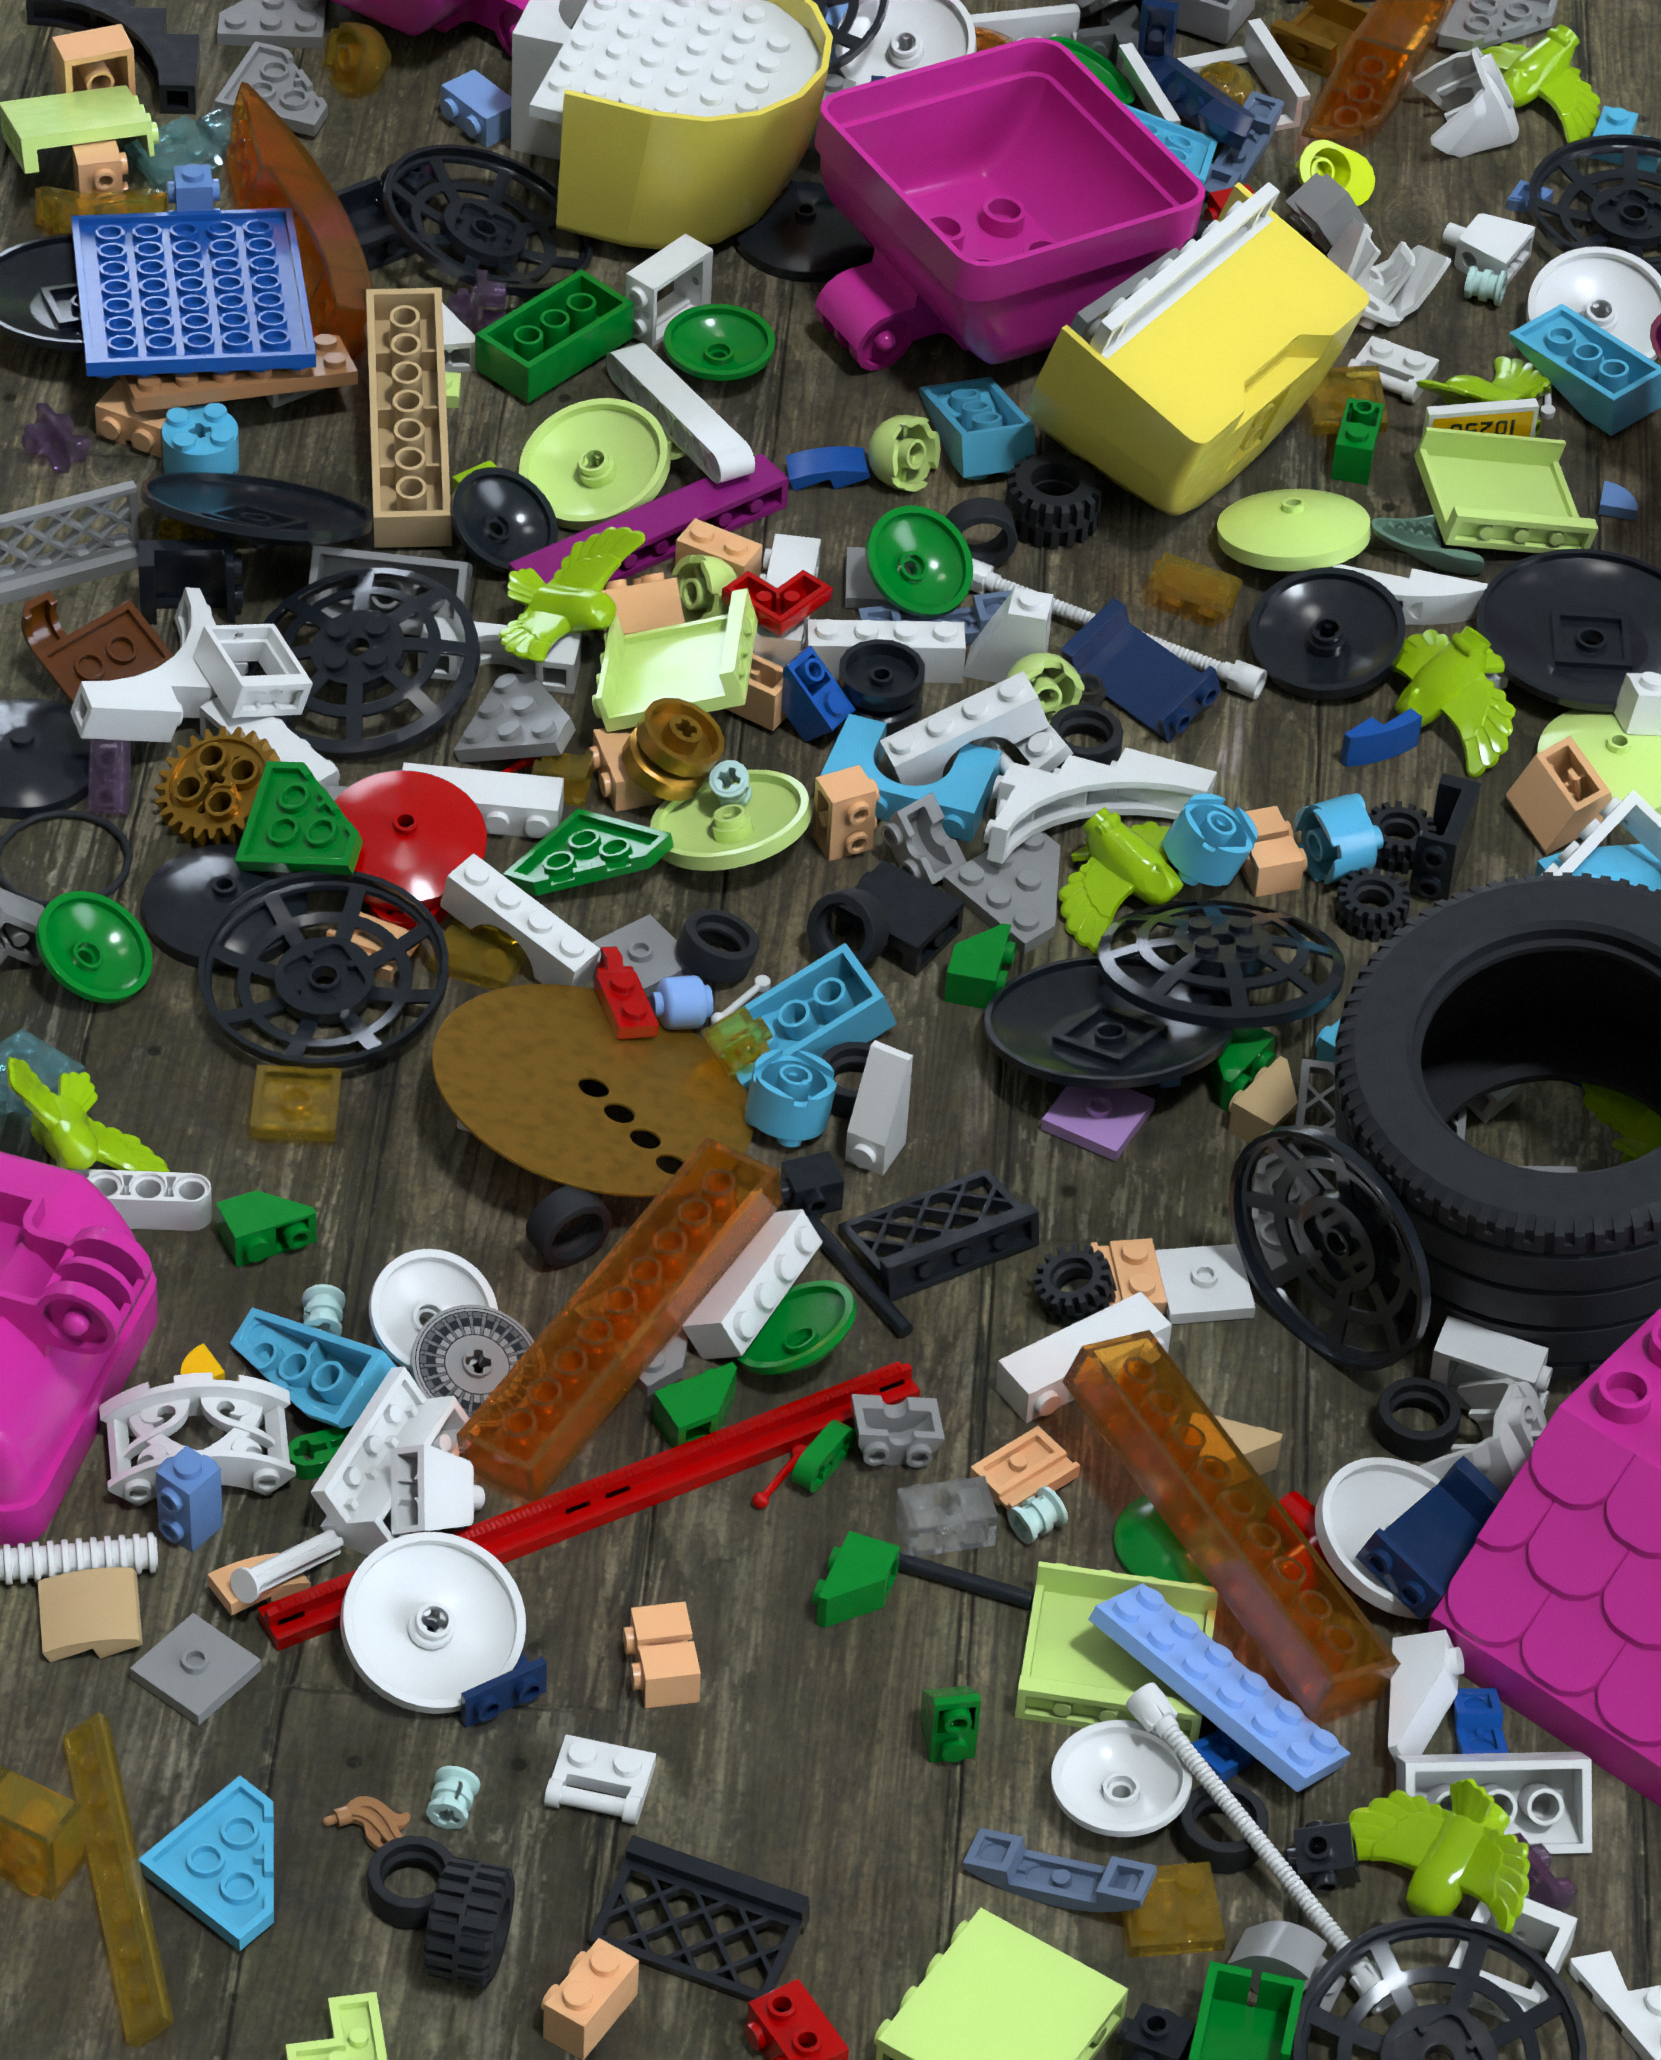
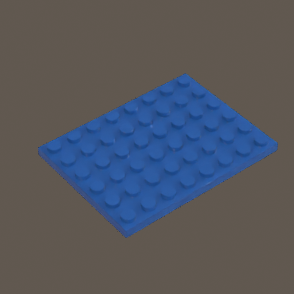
[71,208,316,378]

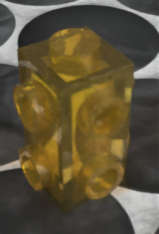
[1150,552,1243,620]

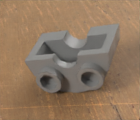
[881,792,966,885]
[851,1394,945,1468]

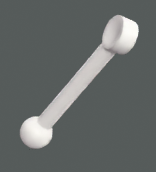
[1540,383,1555,420]
[710,975,771,1025]

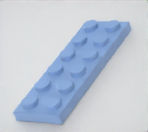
[1088,1583,1351,1792]

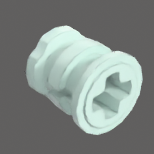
[1464,266,1507,307]
[709,760,752,806]
[302,1284,346,1336]
[1007,1486,1068,1544]
[426,1766,481,1829]

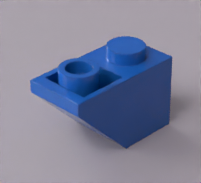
[782,645,856,742]

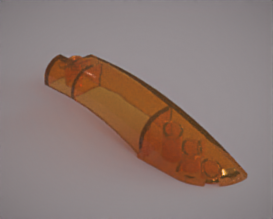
[1301,0,1457,140]
[226,82,374,360]

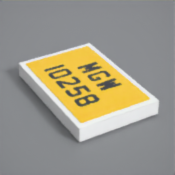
[1422,398,1539,437]

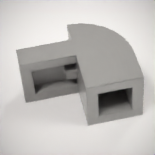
[1227,1921,1346,2012]

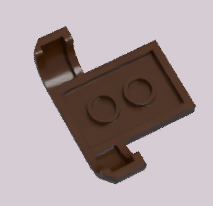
[21,590,174,705]

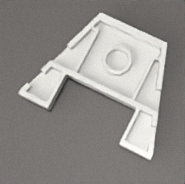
[1568,1951,1661,2060]

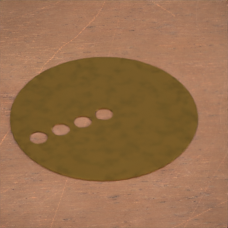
[431,984,753,1197]

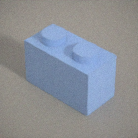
[440,69,511,148]

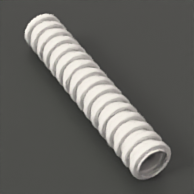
[0,1532,158,1585]

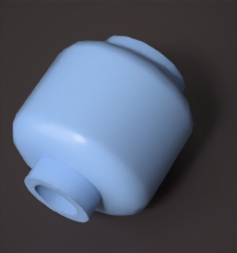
[649,975,713,1030]

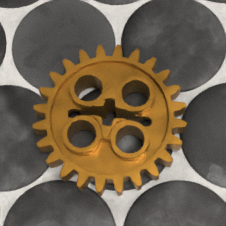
[155,726,281,847]

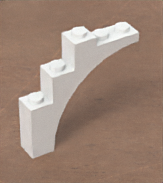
[70,587,249,742]
[984,747,1217,864]

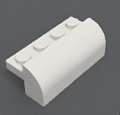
[310,1366,476,1555]

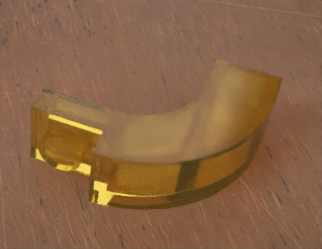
[35,186,167,234]

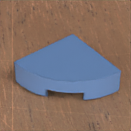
[1506,180,1554,212]
[1598,481,1638,521]

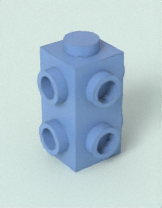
[167,164,220,212]
[156,1446,223,1553]

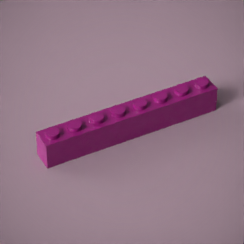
[509,453,789,608]

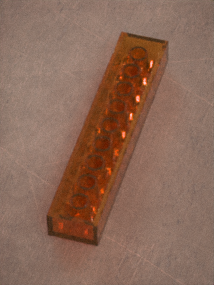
[456,1137,782,1502]
[1062,1330,1401,1719]

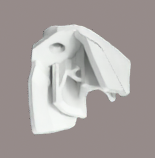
[1412,47,1519,158]
[1327,218,1451,329]
[1419,1377,1547,1494]

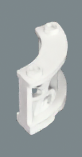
[99,1373,296,1506]

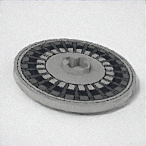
[410,1305,542,1428]

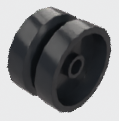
[838,639,925,737]

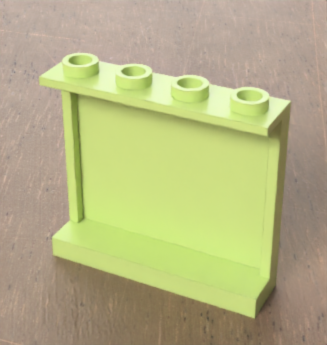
[0,85,159,174]
[1414,427,1599,553]
[592,588,758,732]
[1015,1561,1219,1744]
[873,1907,1128,2060]

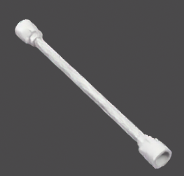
[969,558,1267,699]
[1126,1682,1394,2014]

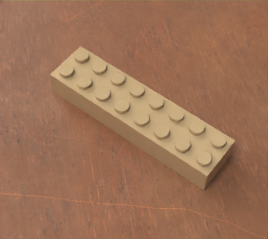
[366,288,452,548]

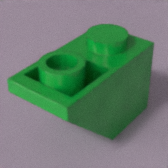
[1331,397,1385,485]
[944,923,1017,1009]
[1208,1028,1277,1112]
[216,1190,317,1267]
[653,1362,737,1448]
[812,1531,900,1628]
[920,1685,981,1763]

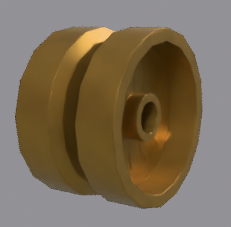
[621,697,725,801]

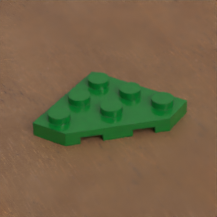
[235,761,363,875]
[502,808,674,896]

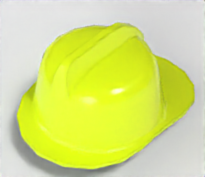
[1294,139,1375,206]

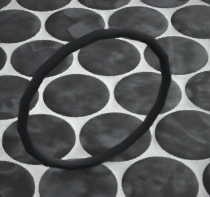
[0,809,133,908]

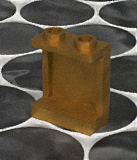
[1270,0,1373,78]

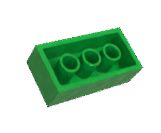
[475,269,634,403]

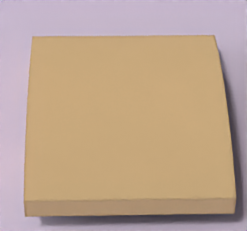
[38,1567,143,1663]

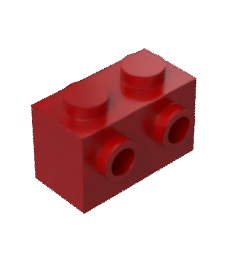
[744,1979,849,2060]

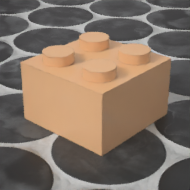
[52,24,136,96]

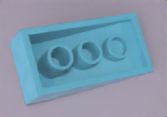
[1509,304,1661,436]
[919,377,1035,480]
[704,943,897,1089]

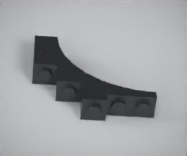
[26,0,200,115]

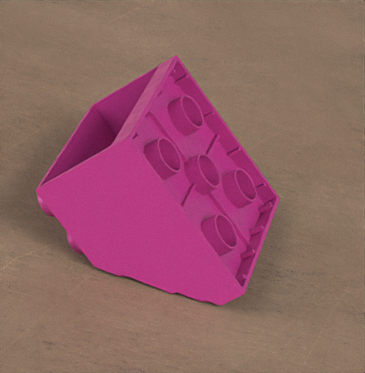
[1428,1308,1661,1807]

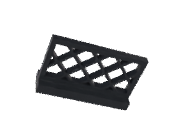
[838,1168,1039,1301]
[588,1835,810,2002]

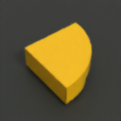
[180,1343,225,1380]

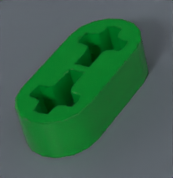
[791,1419,856,1493]
[288,1425,354,1480]

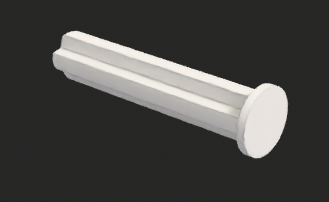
[230,1530,344,1603]

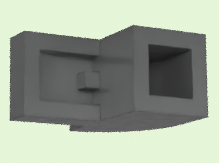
[1076,5,1140,69]

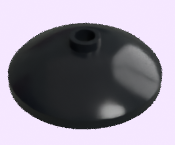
[450,467,558,573]

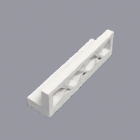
[970,3,1081,52]

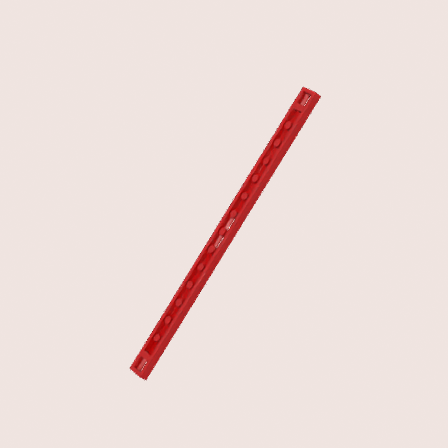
[258,1361,920,1651]

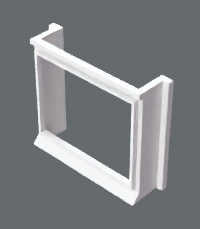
[1118,18,1311,143]

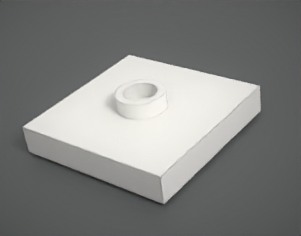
[1155,1244,1256,1324]

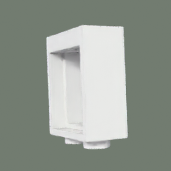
[625,233,713,348]
[193,623,313,718]
[1430,1316,1553,1412]
[1442,1898,1578,2023]

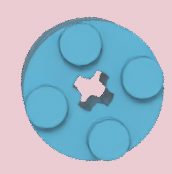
[162,403,239,474]
[1161,793,1258,886]
[1294,793,1384,884]
[744,1049,837,1147]

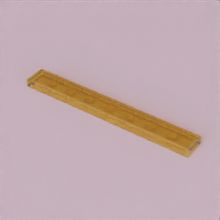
[63,1712,174,2047]

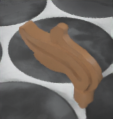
[322,1796,411,1851]

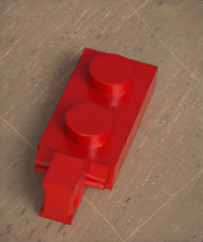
[594,946,659,1040]

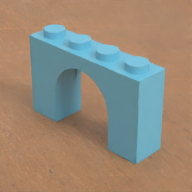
[820,714,1001,843]

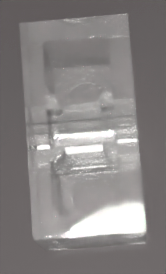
[895,1476,998,1557]

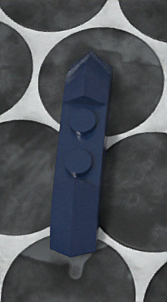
[1146,54,1255,151]

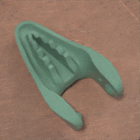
[1371,514,1484,576]

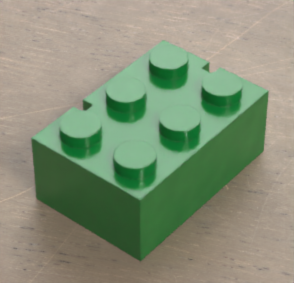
[1189,1961,1305,2060]

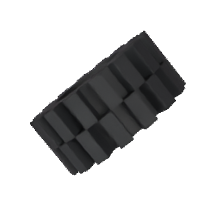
[1368,801,1436,874]
[1334,868,1411,942]
[1033,1244,1117,1327]

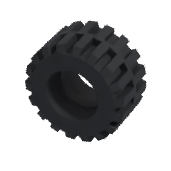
[1005,452,1103,549]
[423,1856,515,1988]

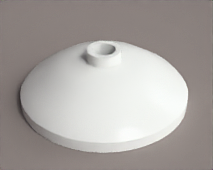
[369,1249,498,1370]
[1051,1720,1192,1837]

